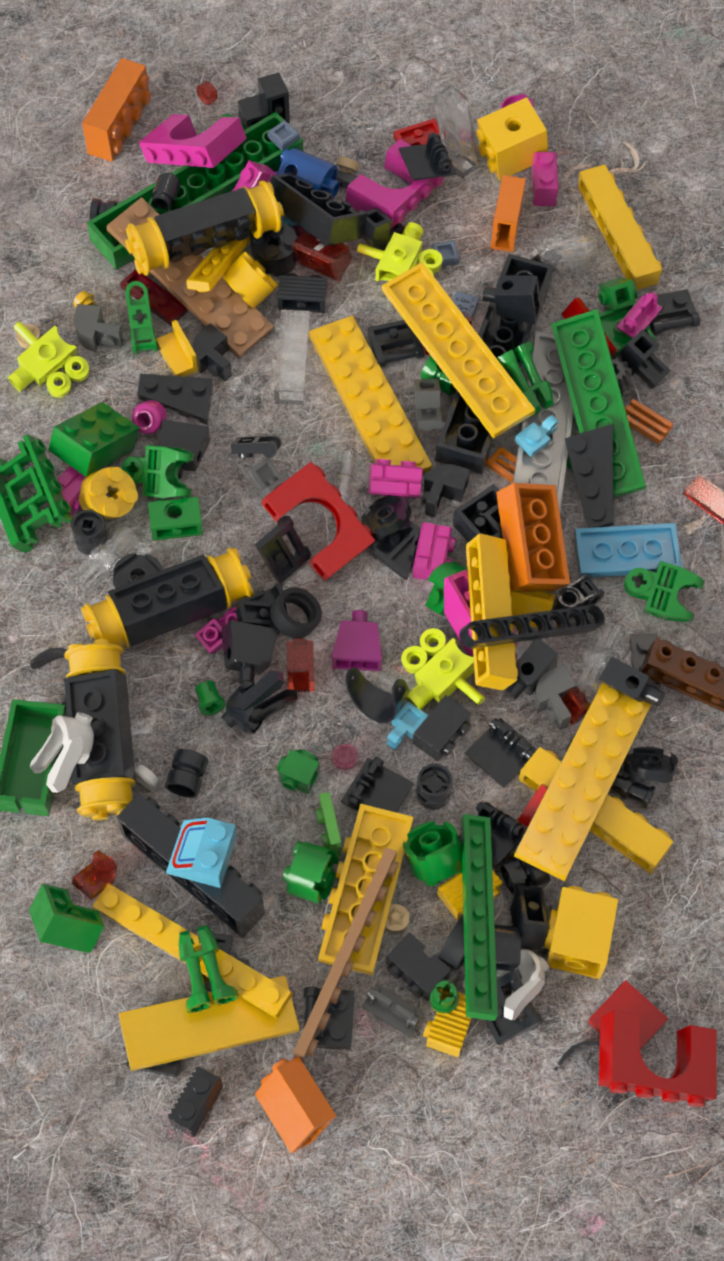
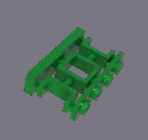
[0,434,72,553]

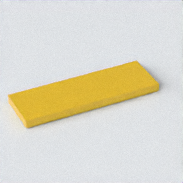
[118,975,300,1071]

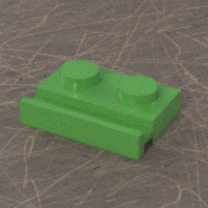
[315,792,342,856]

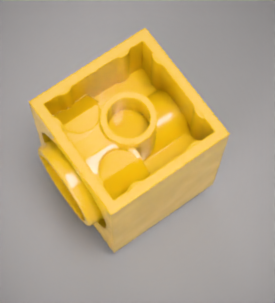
[476,97,548,181]
[544,886,618,979]

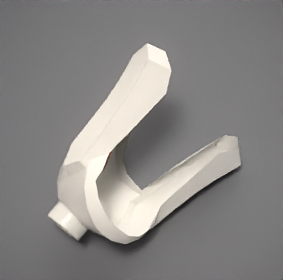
[30,712,94,793]
[462,949,549,1020]

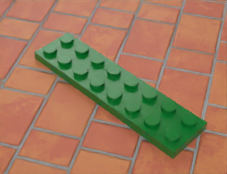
[551,309,647,498]

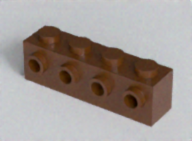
[640,638,724,712]

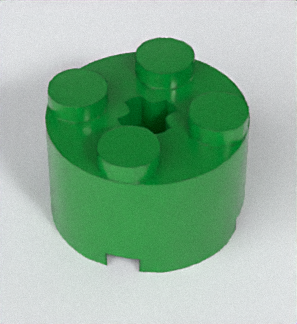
[403,821,462,886]
[283,841,339,905]

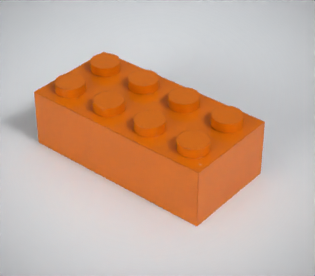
[82,58,151,162]
[496,483,570,592]

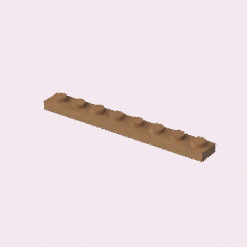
[293,847,399,1063]

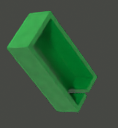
[0,699,67,816]

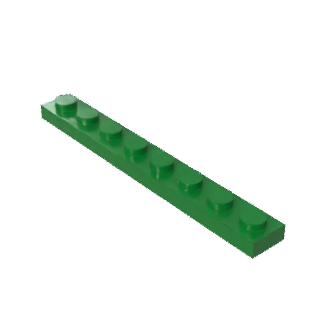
[461,814,498,1021]

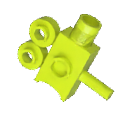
[357,222,442,282]
[7,321,90,398]
[401,628,485,710]

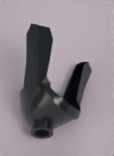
[221,670,297,734]

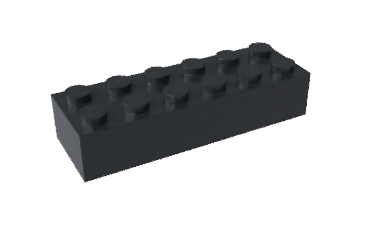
[116,793,265,939]

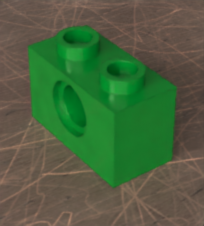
[148,496,203,541]

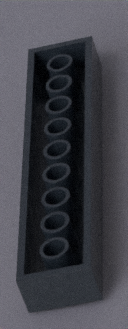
[435,253,554,475]

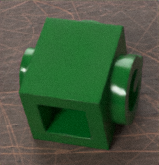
[598,277,637,311]
[277,749,320,794]

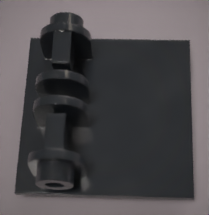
[398,133,457,181]
[465,717,537,788]
[341,757,414,813]
[458,802,528,868]

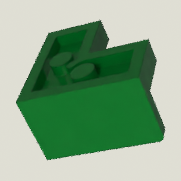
[29,883,104,953]

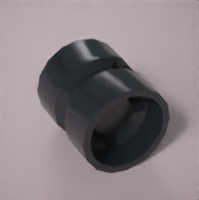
[71,510,108,556]
[164,749,209,798]
[416,763,453,810]
[500,857,550,896]

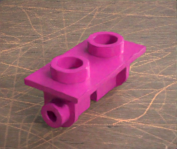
[616,292,663,338]

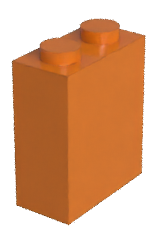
[490,175,526,252]
[255,1057,337,1154]

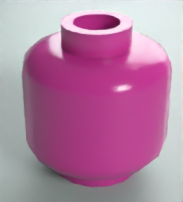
[131,400,167,434]

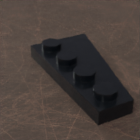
[565,424,614,528]

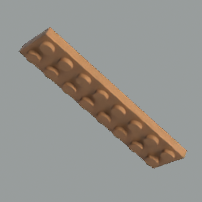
[107,197,274,359]

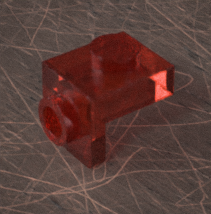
[72,850,117,900]

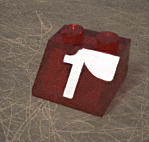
[291,232,352,282]

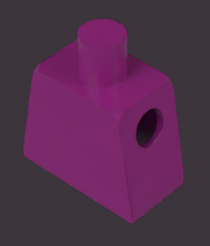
[332,610,382,671]

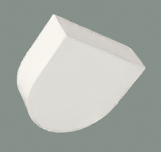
[135,764,160,793]

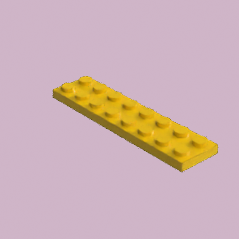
[382,262,535,439]
[309,315,432,474]
[514,683,651,881]

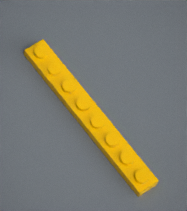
[93,883,293,1019]

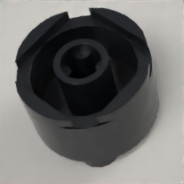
[250,220,298,277]

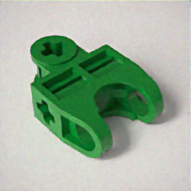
[125,281,157,355]
[122,445,194,498]
[624,561,705,622]

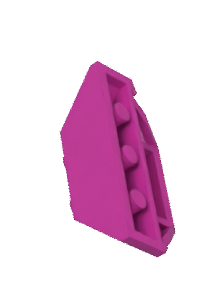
[444,570,517,660]

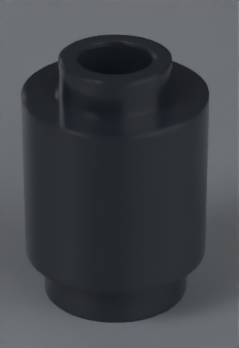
[152,173,181,209]

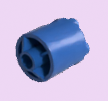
[275,148,340,199]

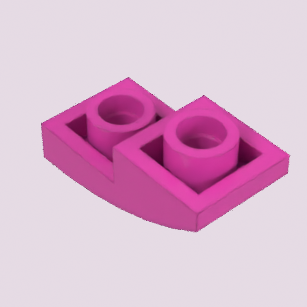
[194,606,237,654]

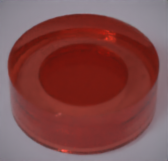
[196,81,218,105]

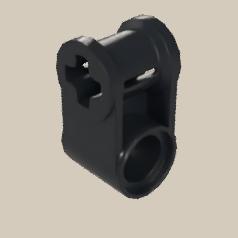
[555,573,605,619]

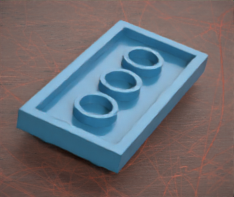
[574,523,683,577]

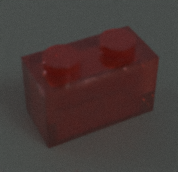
[287,638,315,692]

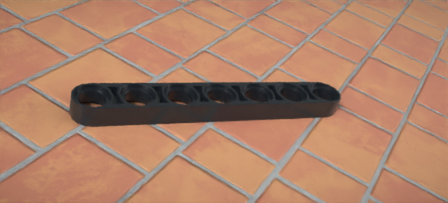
[459,605,605,649]

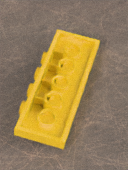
[318,804,413,976]

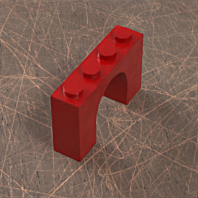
[261,461,375,582]
[599,1010,717,1107]

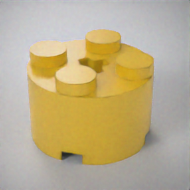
[222,251,279,308]
[79,467,138,521]

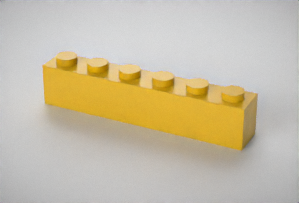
[577,164,662,290]
[466,533,518,691]
[519,747,674,875]

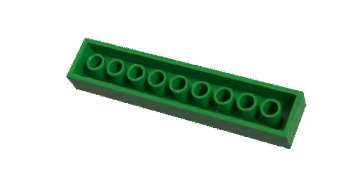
[86,112,304,270]

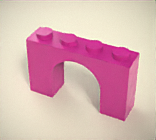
[139,114,247,168]
[345,139,445,230]

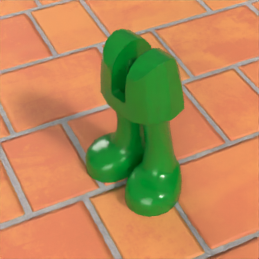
[496,341,554,416]
[178,925,239,1013]

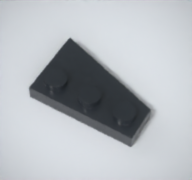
[137,374,213,425]

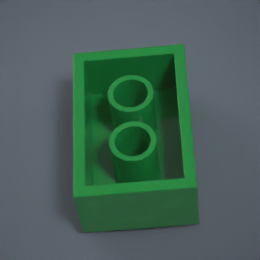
[48,402,140,477]

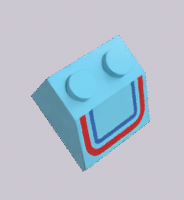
[166,818,237,888]

